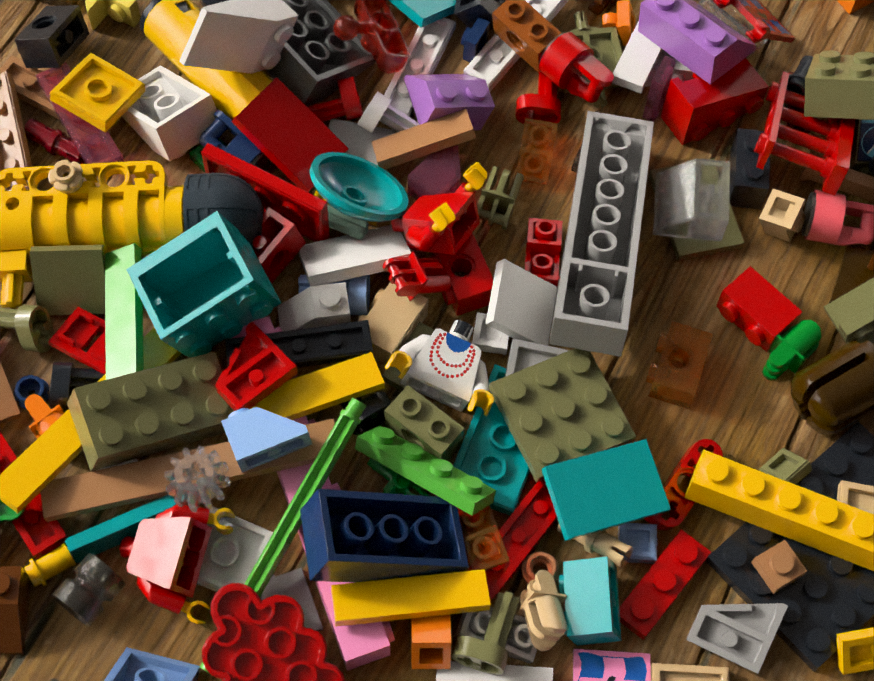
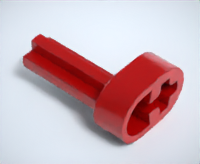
[515,71,561,127]
[308,76,363,122]

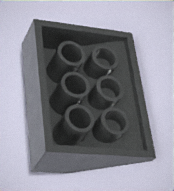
[226,0,380,106]

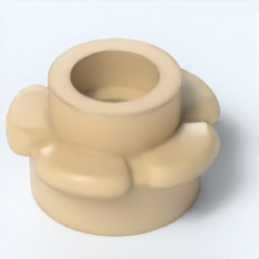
[48,160,83,194]

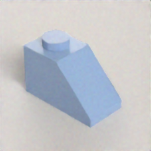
[221,407,312,472]

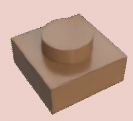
[751,540,807,594]

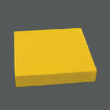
[50,53,145,133]

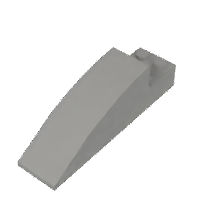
[549,111,654,357]

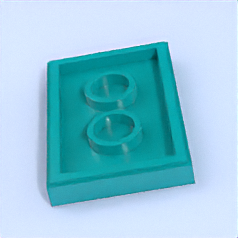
[541,439,671,541]

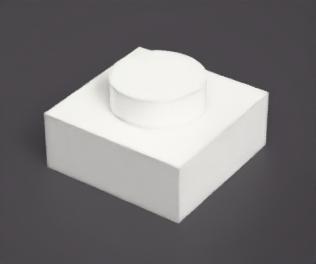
[472,312,509,355]

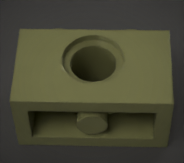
[384,385,465,461]

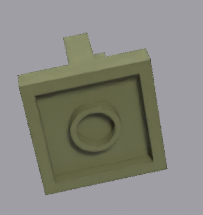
[824,278,874,344]

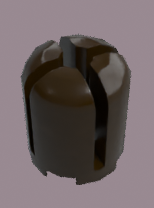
[791,339,874,435]

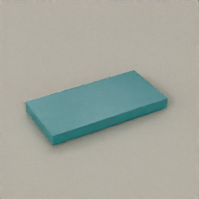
[453,364,530,516]

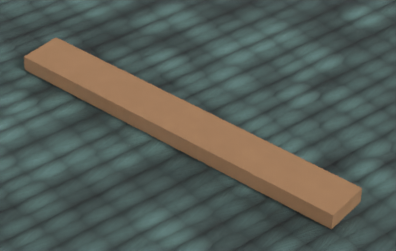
[41,419,342,522]

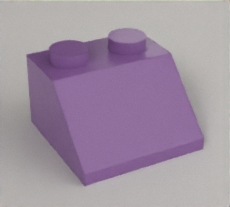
[404,74,495,130]

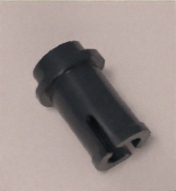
[787,55,813,96]

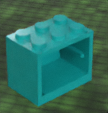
[126,211,281,358]

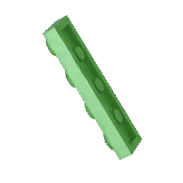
[355,425,496,516]

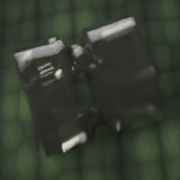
[52,553,126,627]

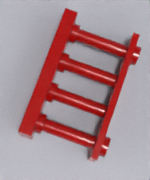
[754,71,856,196]

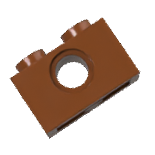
[492,0,562,73]

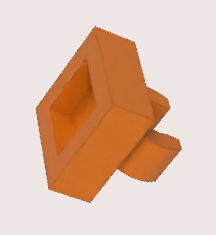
[602,0,636,46]

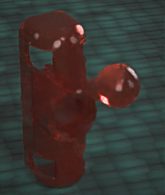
[333,0,410,74]

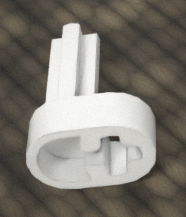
[357,91,419,133]

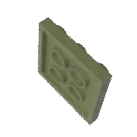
[488,349,636,483]

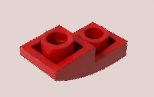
[524,218,563,287]

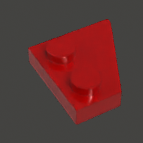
[215,321,298,411]

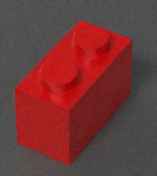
[716,266,802,352]

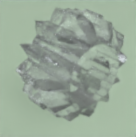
[164,445,231,513]

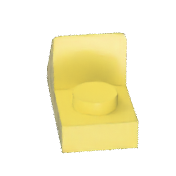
[85,0,141,30]

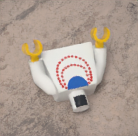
[385,320,494,416]

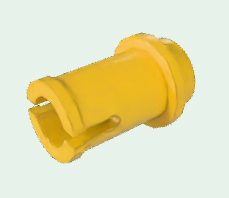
[24,544,76,587]

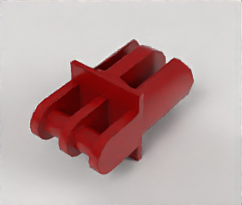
[382,251,451,301]

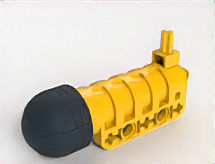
[0,160,265,309]

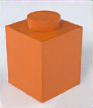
[411,614,451,669]

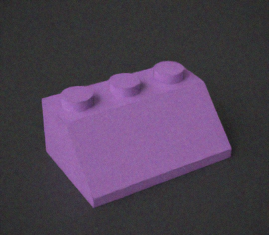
[638,0,756,85]

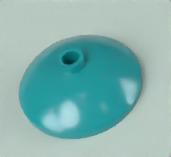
[310,152,409,222]

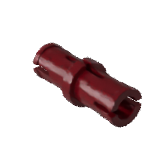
[24,118,90,164]

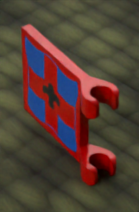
[712,0,795,43]

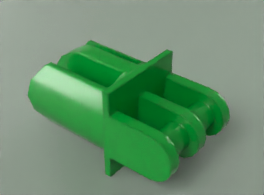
[762,320,822,381]

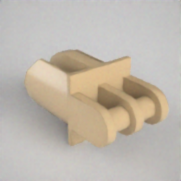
[516,570,568,651]

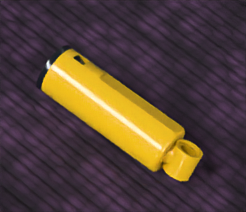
[140,0,273,120]

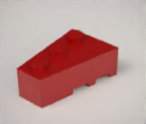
[661,58,769,145]

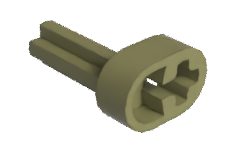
[0,304,54,353]
[451,591,520,675]

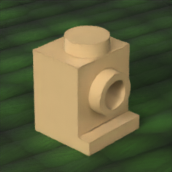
[759,189,806,242]

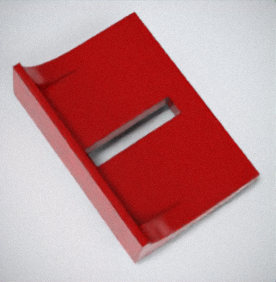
[48,307,106,375]

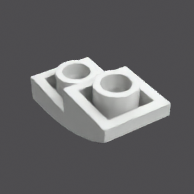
[454,607,537,663]

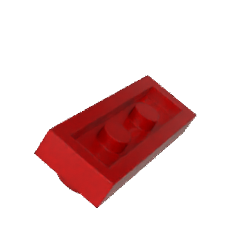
[619,529,711,641]

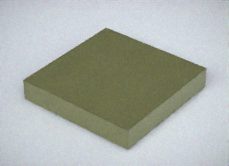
[29,245,105,315]

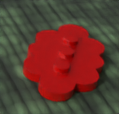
[202,583,345,681]

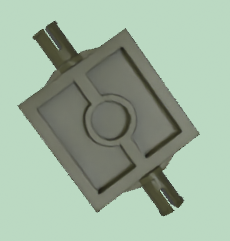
[561,11,622,108]

